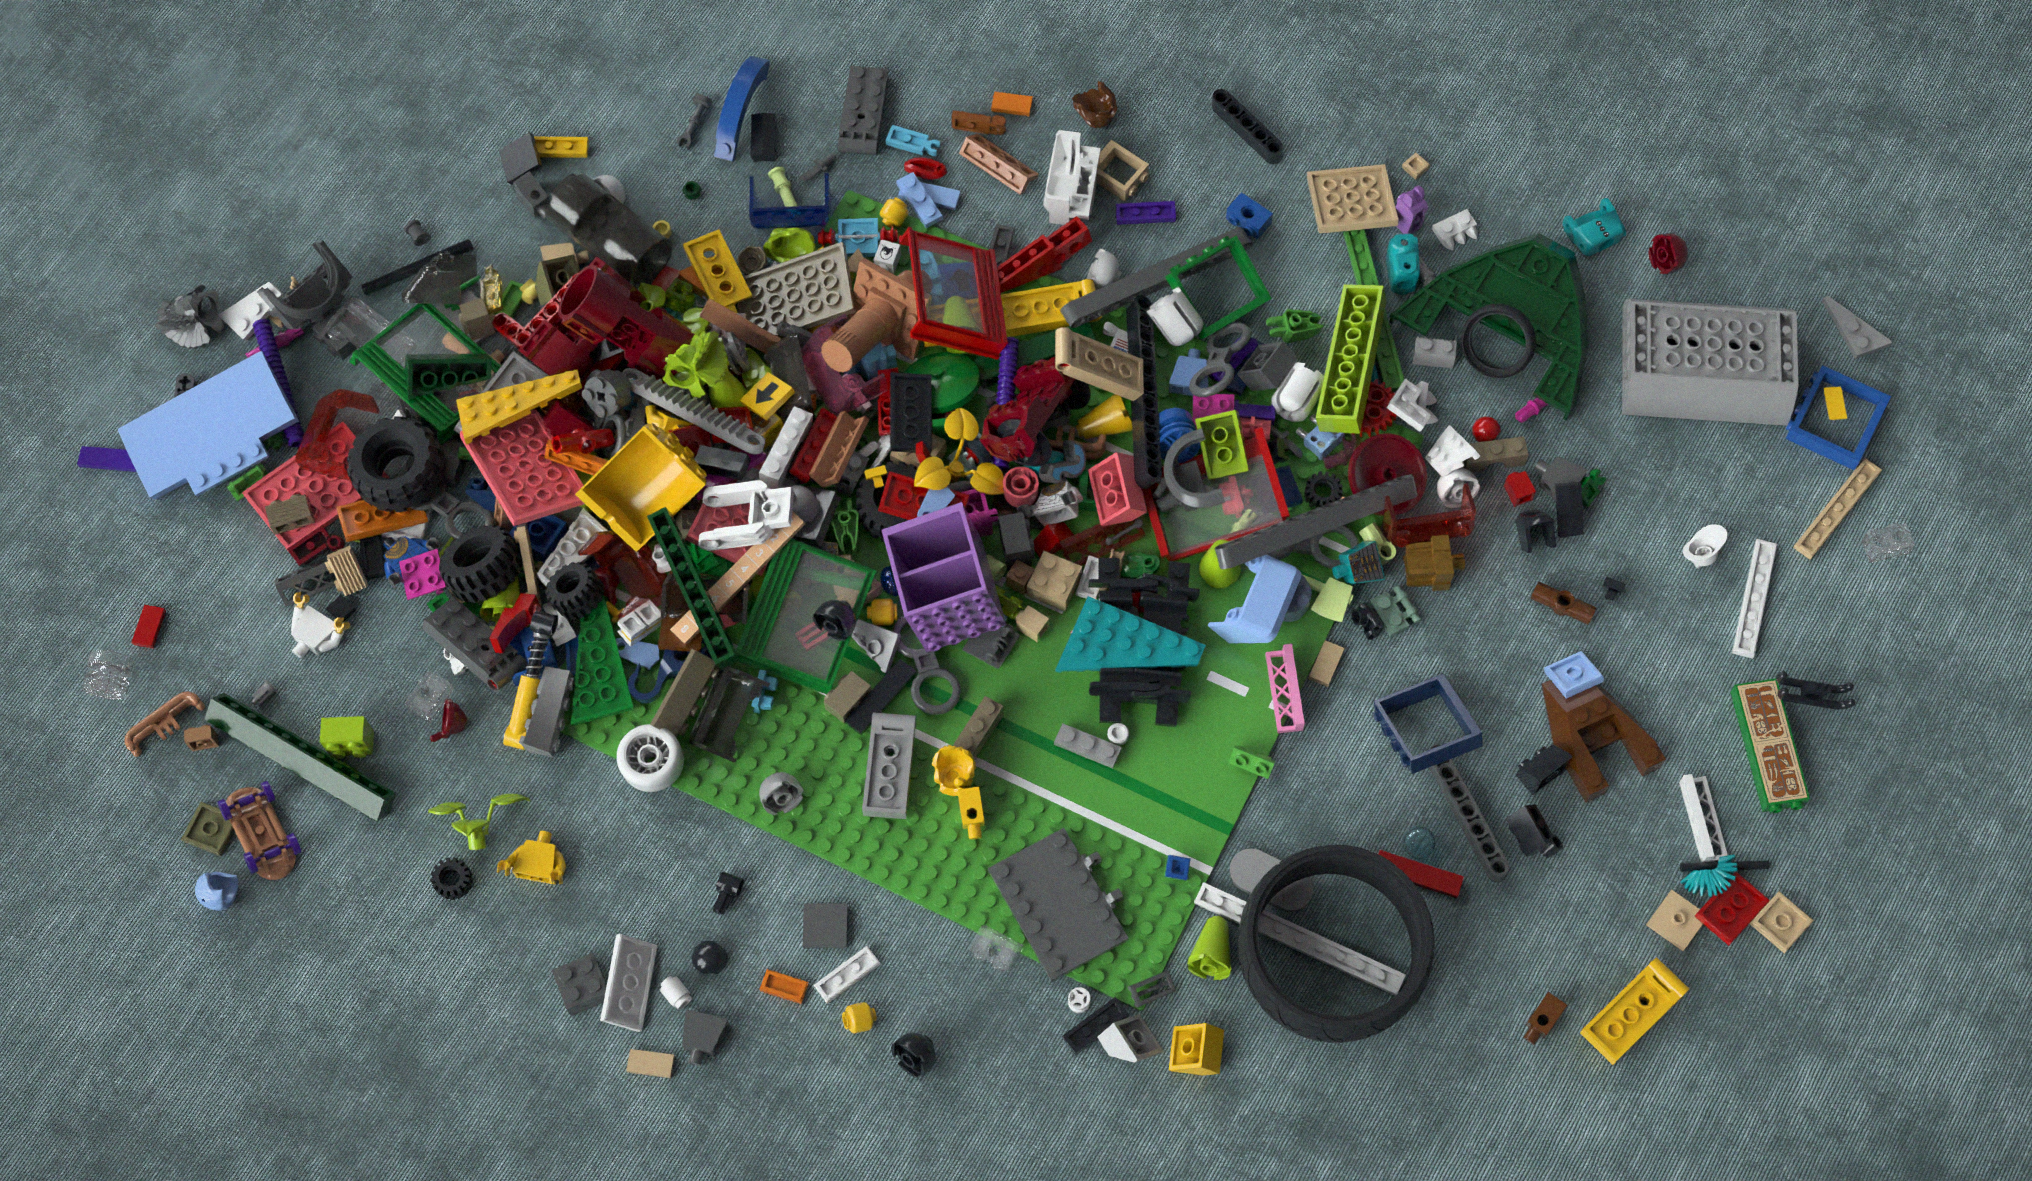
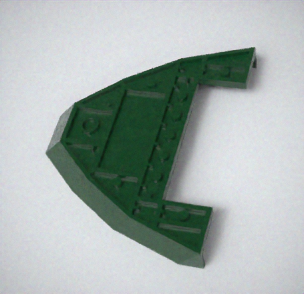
[1389,233,1588,421]

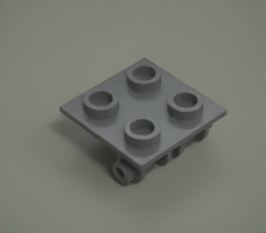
[962,624,1020,669]

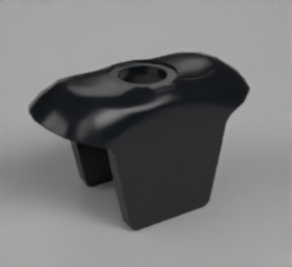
[1515,510,1556,553]

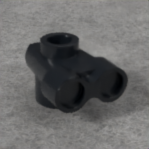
[1351,603,1383,640]

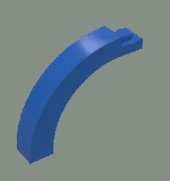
[714,56,770,161]

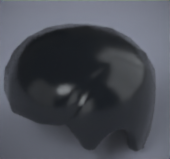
[691,941,728,974]

